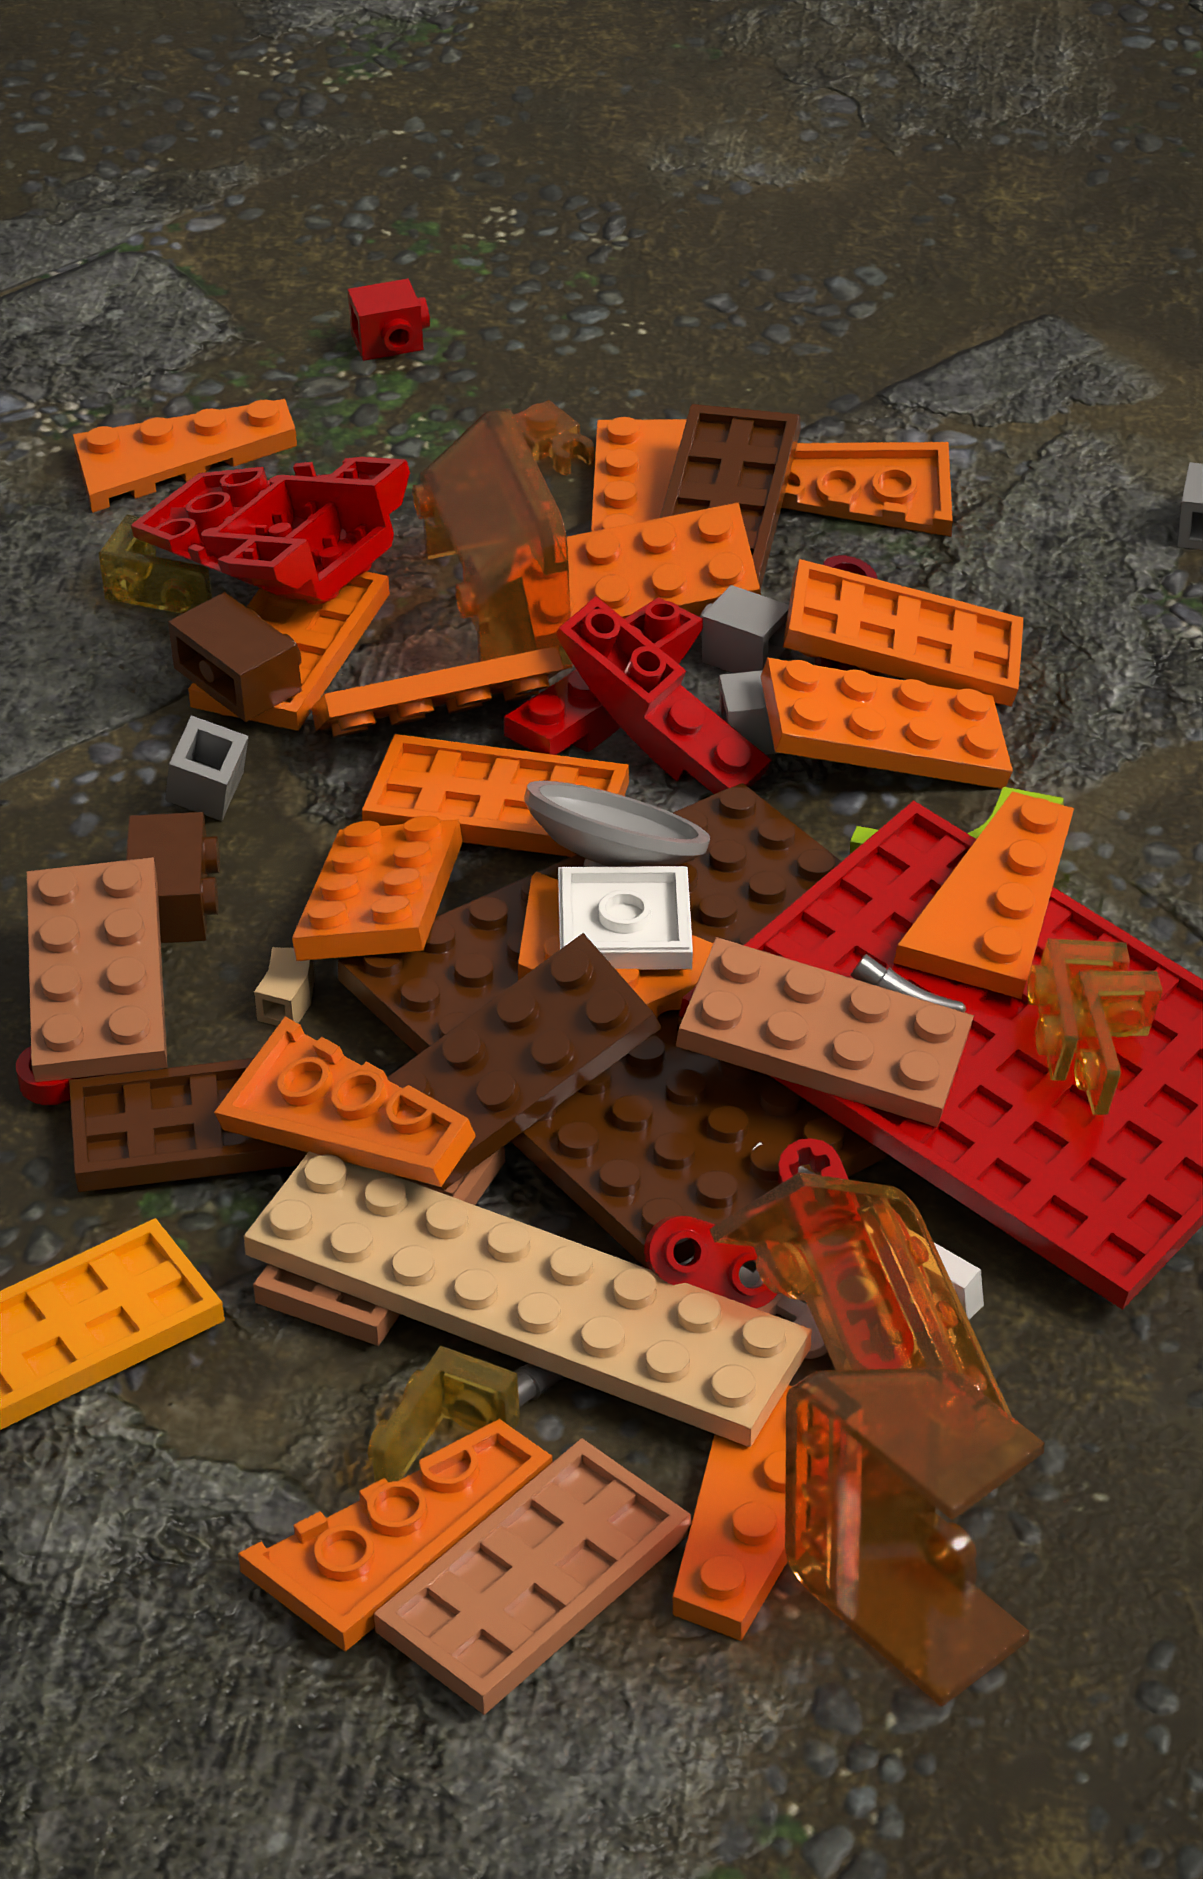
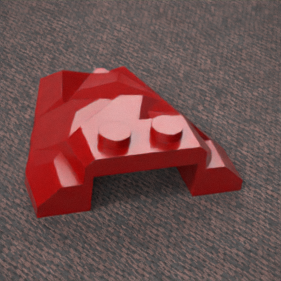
[131,457,410,604]

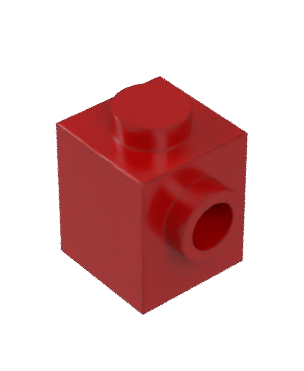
[347,278,430,361]

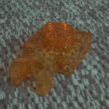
[505,400,594,475]

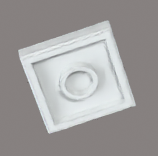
[558,866,693,970]

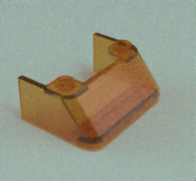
[412,408,573,670]
[709,1173,1015,1496]
[785,1367,1044,1707]

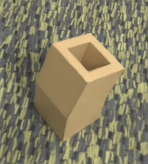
[254,947,315,1026]

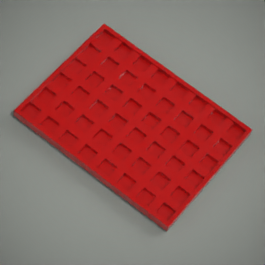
[679,800,1203,1310]

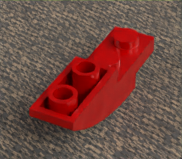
[556,596,772,794]
[504,597,703,755]

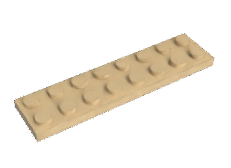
[244,1151,812,1447]

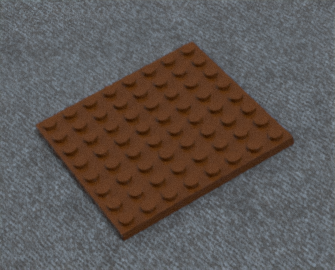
[338,783,890,1269]

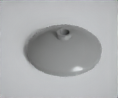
[524,781,710,867]

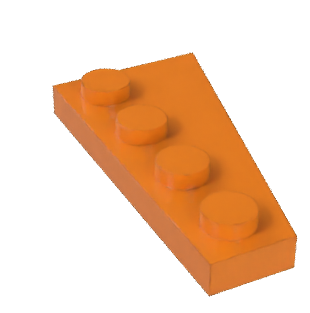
[591,417,687,532]
[893,791,1074,999]

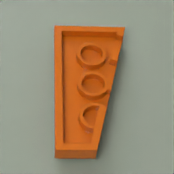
[73,399,297,513]
[781,442,953,537]
[214,1016,476,1187]
[673,1385,864,1641]
[238,1419,553,1652]

